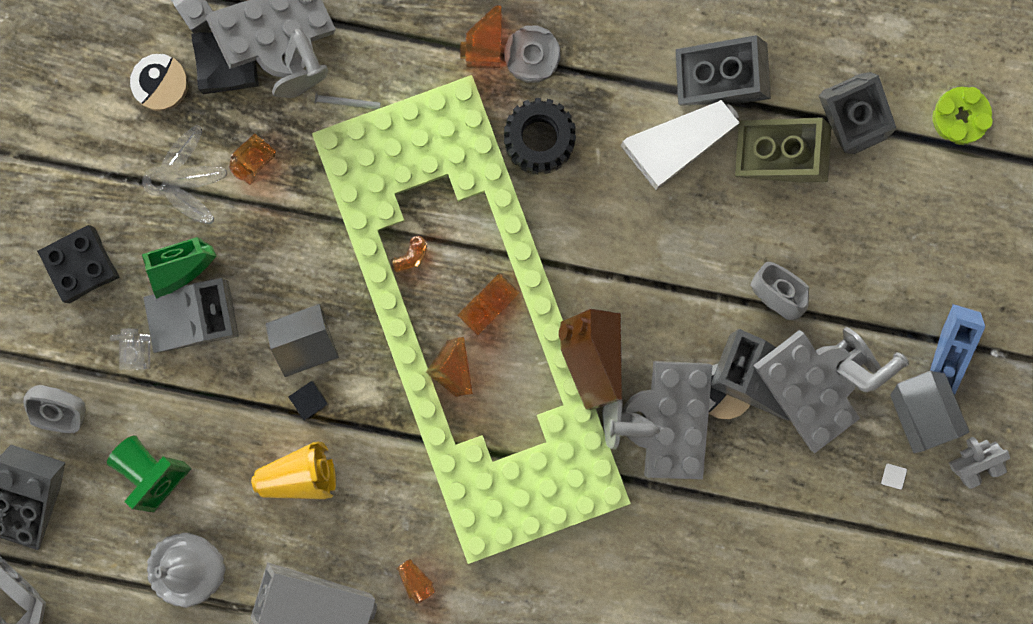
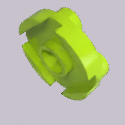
[932,87,993,145]

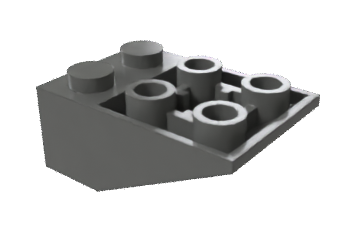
[143,278,239,353]
[711,329,789,421]
[0,445,65,550]

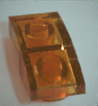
[457,273,520,336]

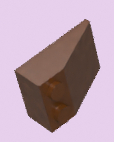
[559,309,622,410]

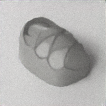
[750,262,809,320]
[23,385,86,433]

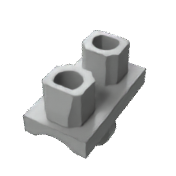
[949,437,1011,489]

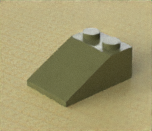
[735,118,832,183]

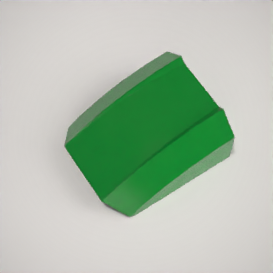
[142,237,216,299]

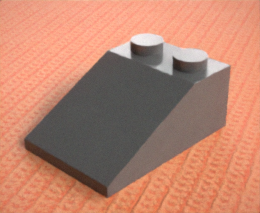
[675,35,771,106]

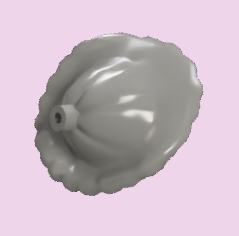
[147,533,226,608]

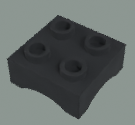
[191,32,259,94]
[37,225,120,303]

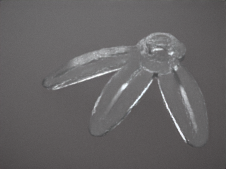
[142,125,227,224]

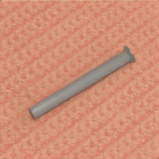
[315,93,381,109]

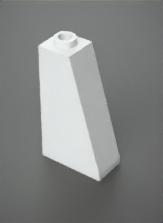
[621,100,739,190]

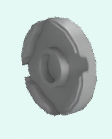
[504,26,560,83]

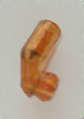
[392,236,427,272]

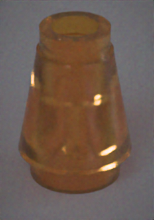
[396,559,436,605]

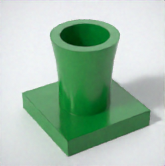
[107,435,192,512]

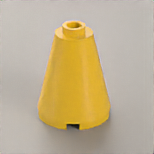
[251,441,336,499]

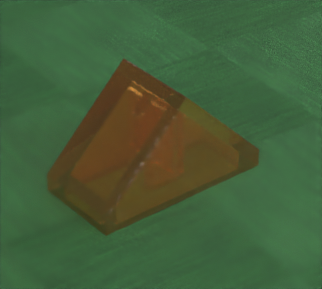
[426,337,473,397]

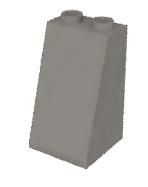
[250,562,377,624]

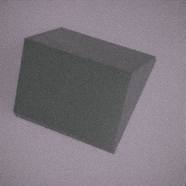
[266,304,339,377]

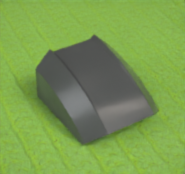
[819,72,896,154]
[890,371,969,453]

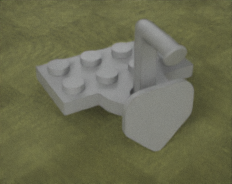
[206,0,336,98]
[753,327,909,453]
[602,361,713,479]

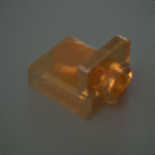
[229,133,276,185]

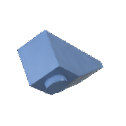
[930,304,985,395]

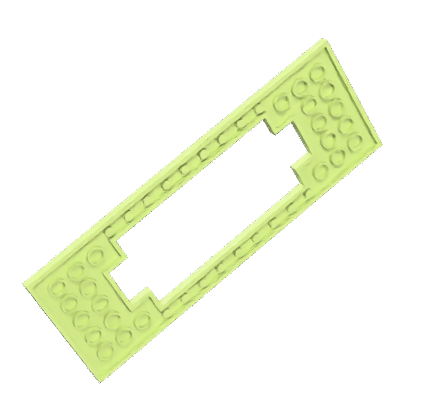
[312,75,631,564]

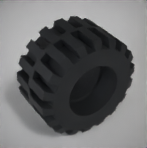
[504,98,576,175]

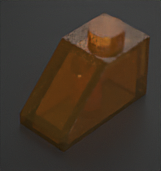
[460,5,502,68]

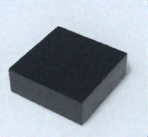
[288,381,329,421]

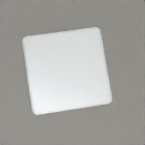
[881,463,907,489]

